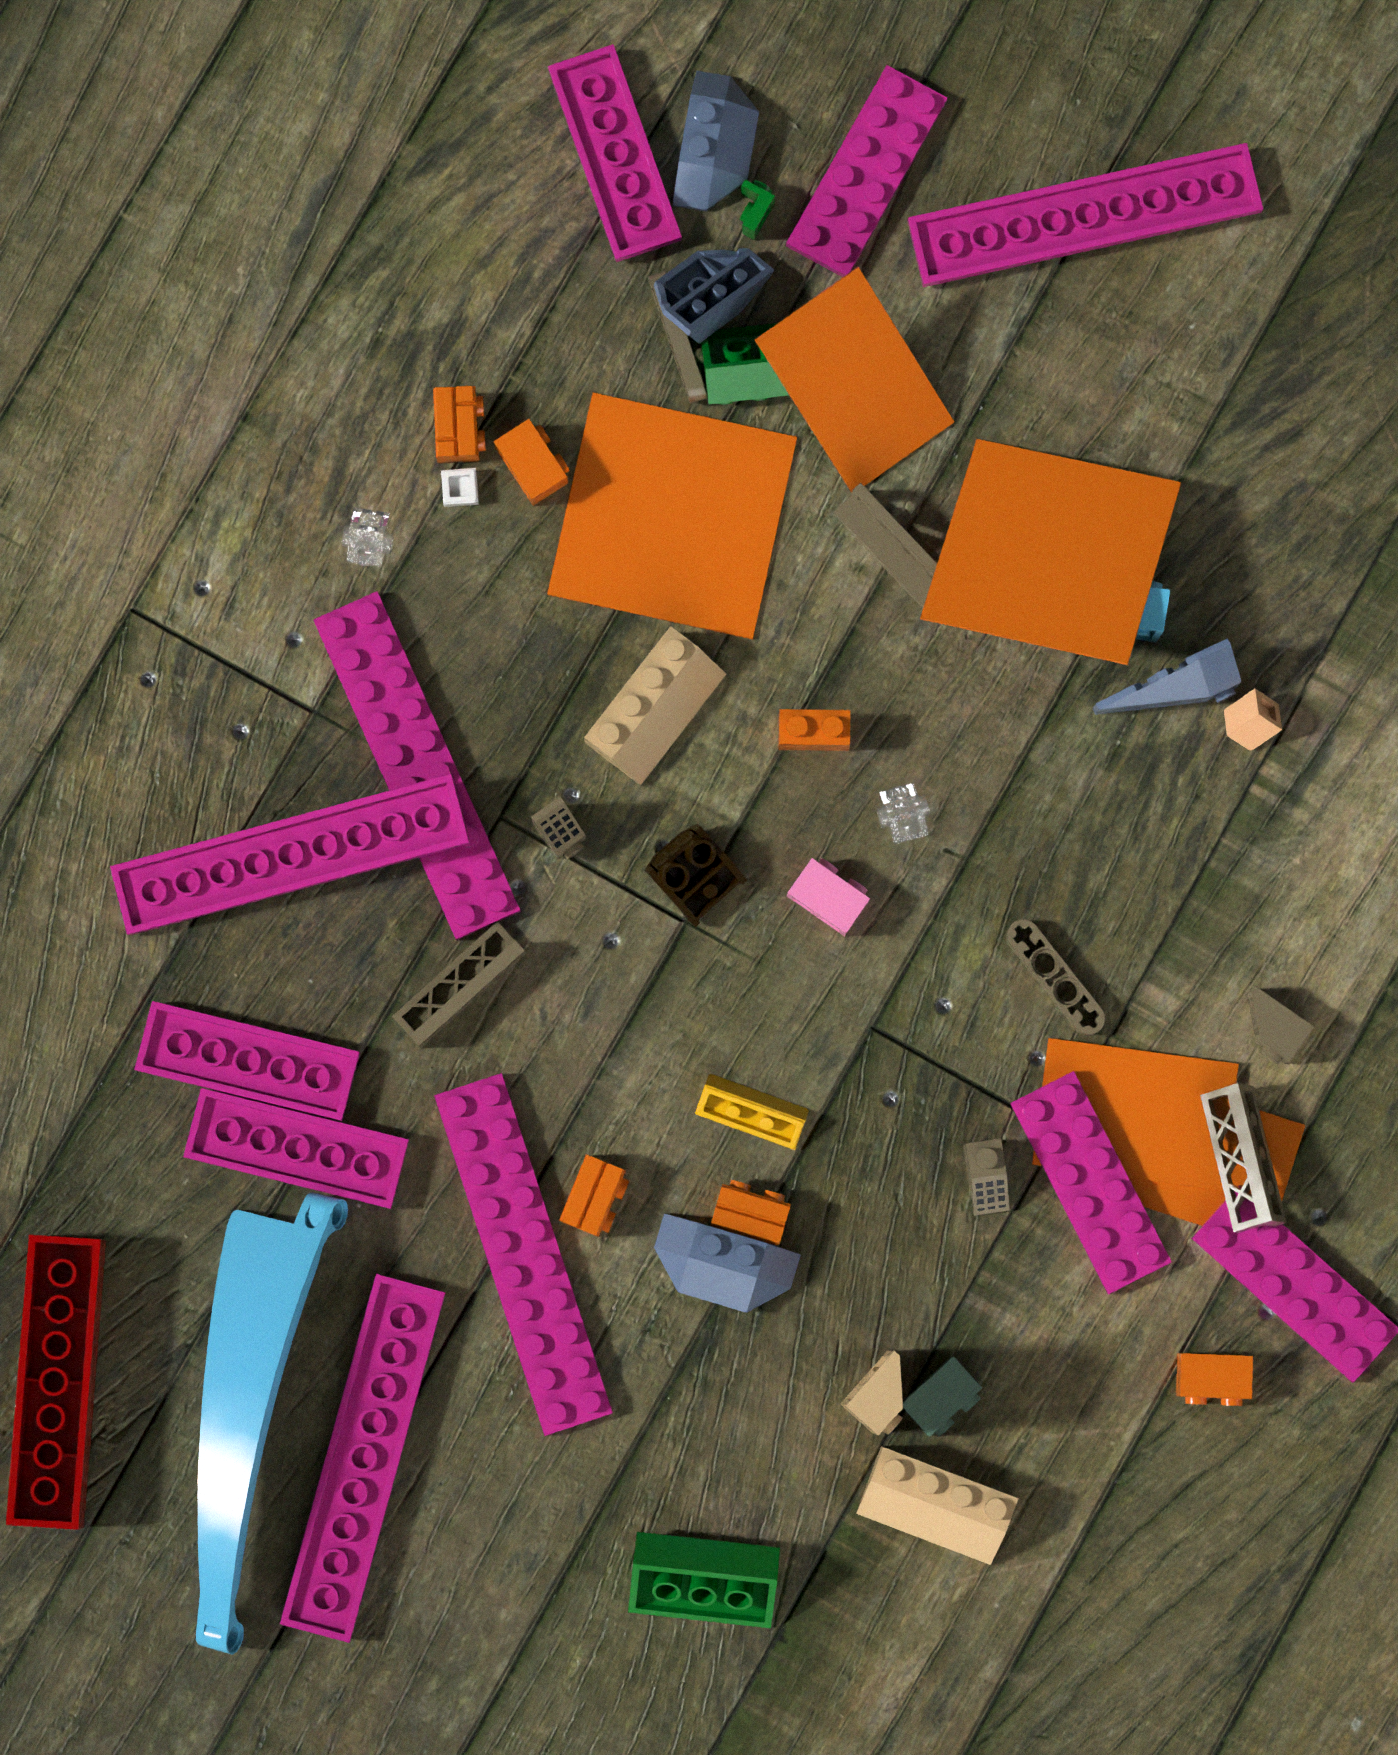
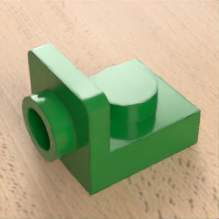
[740,180,775,240]

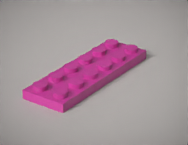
[548,44,682,263]
[786,65,947,277]
[134,1001,360,1121]
[1010,1071,1172,1295]
[183,1088,409,1209]
[1191,1185,1398,1383]

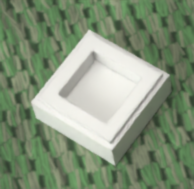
[441,468,479,507]

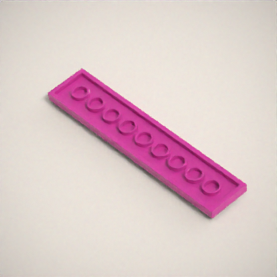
[907,143,1263,287]
[313,591,521,941]
[110,774,471,936]
[434,1073,613,1436]
[280,1274,446,1643]

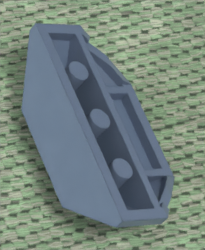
[673,71,759,212]
[654,248,774,344]
[654,1214,801,1313]

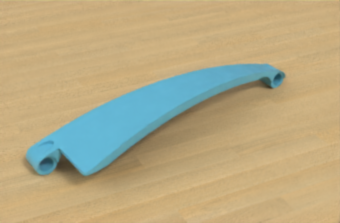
[196,1192,348,1654]

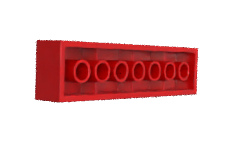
[6,1235,106,1530]

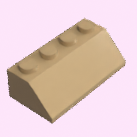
[584,626,726,785]
[840,1350,903,1436]
[856,1446,1019,1565]

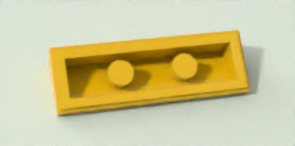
[695,1074,809,1150]

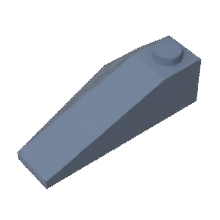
[1093,638,1242,715]

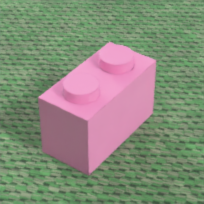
[787,858,870,937]

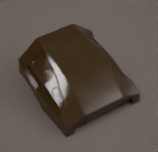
[644,824,748,927]

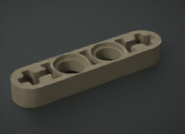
[648,271,707,404]
[1006,919,1105,1036]

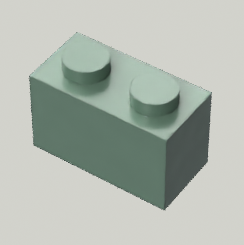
[903,1356,982,1437]

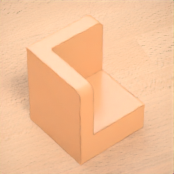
[1224,688,1282,750]

